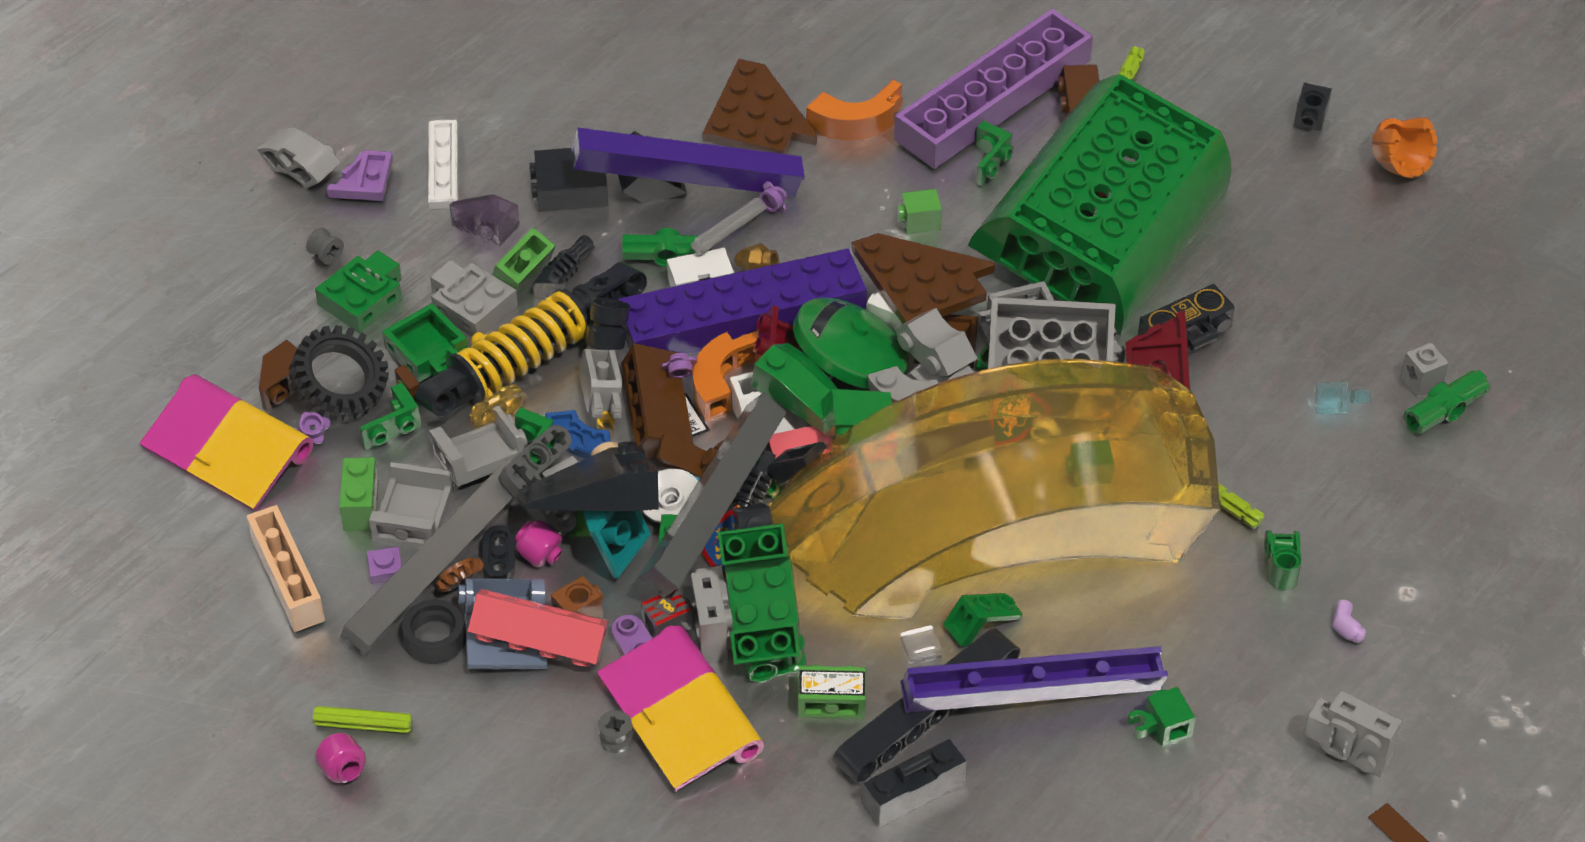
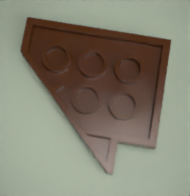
[703,58,817,154]
[851,233,995,324]

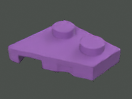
[327,150,393,201]

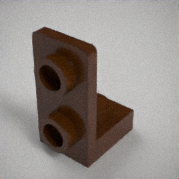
[656,432,724,479]

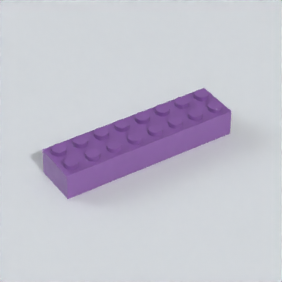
[894,9,1093,169]

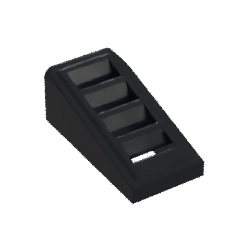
[767,442,827,486]

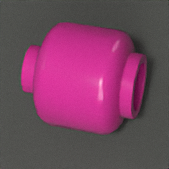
[514,520,563,567]
[315,733,366,783]

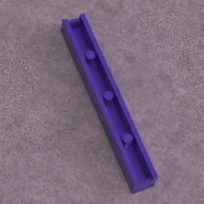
[572,127,805,197]
[900,646,1168,713]

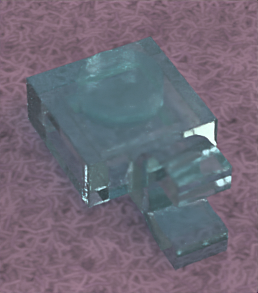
[1315,381,1371,414]

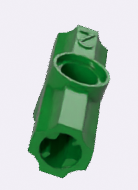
[622,228,712,267]
[1403,370,1490,434]

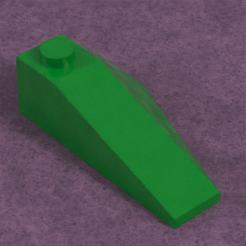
[751,343,864,451]

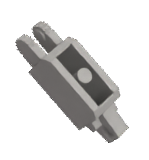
[579,345,622,419]

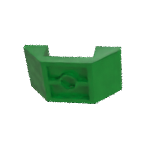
[718,523,801,664]

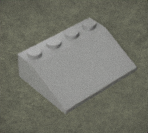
[987,297,1115,396]

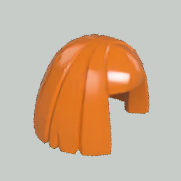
[1371,117,1438,178]

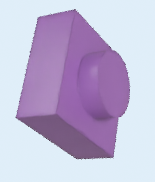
[367,546,402,584]

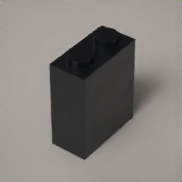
[529,148,609,212]

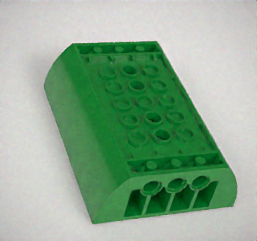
[968,74,1231,336]

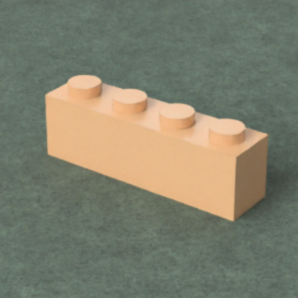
[246,505,325,632]

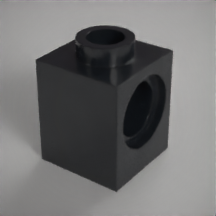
[1294,82,1332,131]

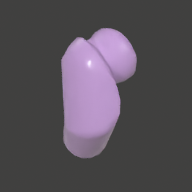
[1333,600,1366,643]

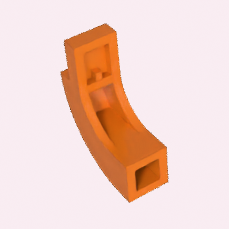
[806,80,903,141]
[693,331,758,422]

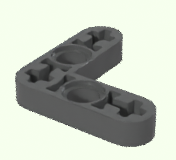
[500,425,576,538]

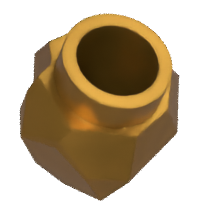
[734,243,779,271]

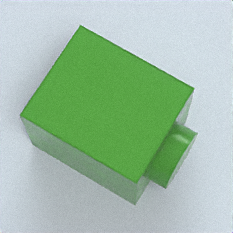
[897,189,942,234]

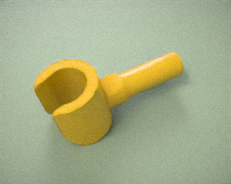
[596,411,615,430]

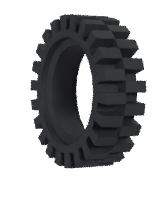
[289,325,389,422]

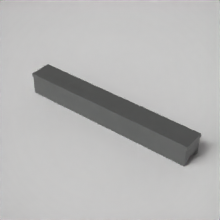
[639,392,787,598]
[340,457,529,658]

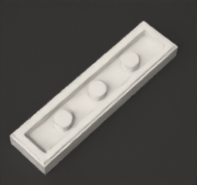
[428,120,458,209]

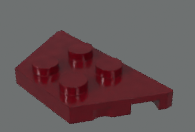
[1125,311,1193,427]

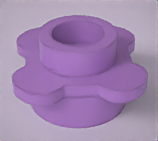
[759,182,787,213]
[662,353,698,378]
[296,412,331,445]

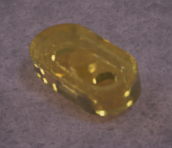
[470,384,527,429]

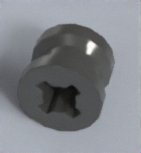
[306,228,344,265]
[598,710,633,753]

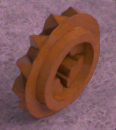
[435,557,484,592]

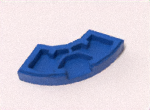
[545,410,611,459]

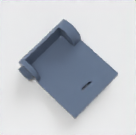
[458,578,547,669]

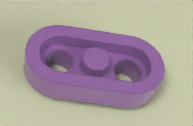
[612,615,652,656]

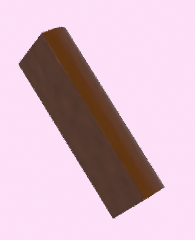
[621,343,694,459]

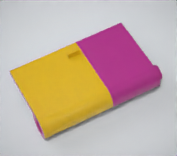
[139,374,314,511]
[597,625,764,791]

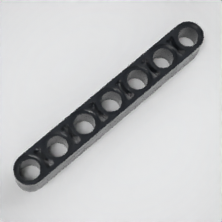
[832,628,1021,784]

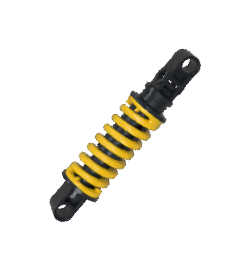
[415,262,647,417]

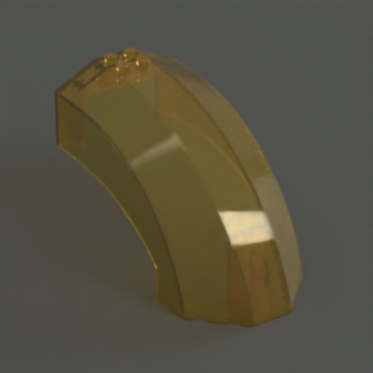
[767,359,1220,620]

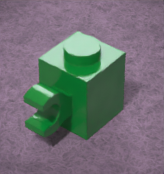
[1127,686,1196,747]

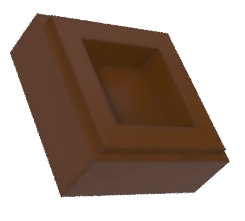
[395,365,420,406]

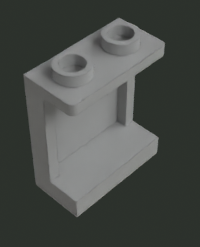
[429,406,528,487]
[369,462,454,547]

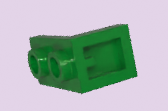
[976,120,1014,187]
[360,382,421,450]
[515,407,556,465]
[943,593,1023,646]

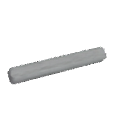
[691,198,766,255]

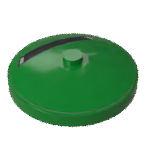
[793,298,908,389]

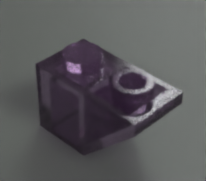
[449,194,520,247]

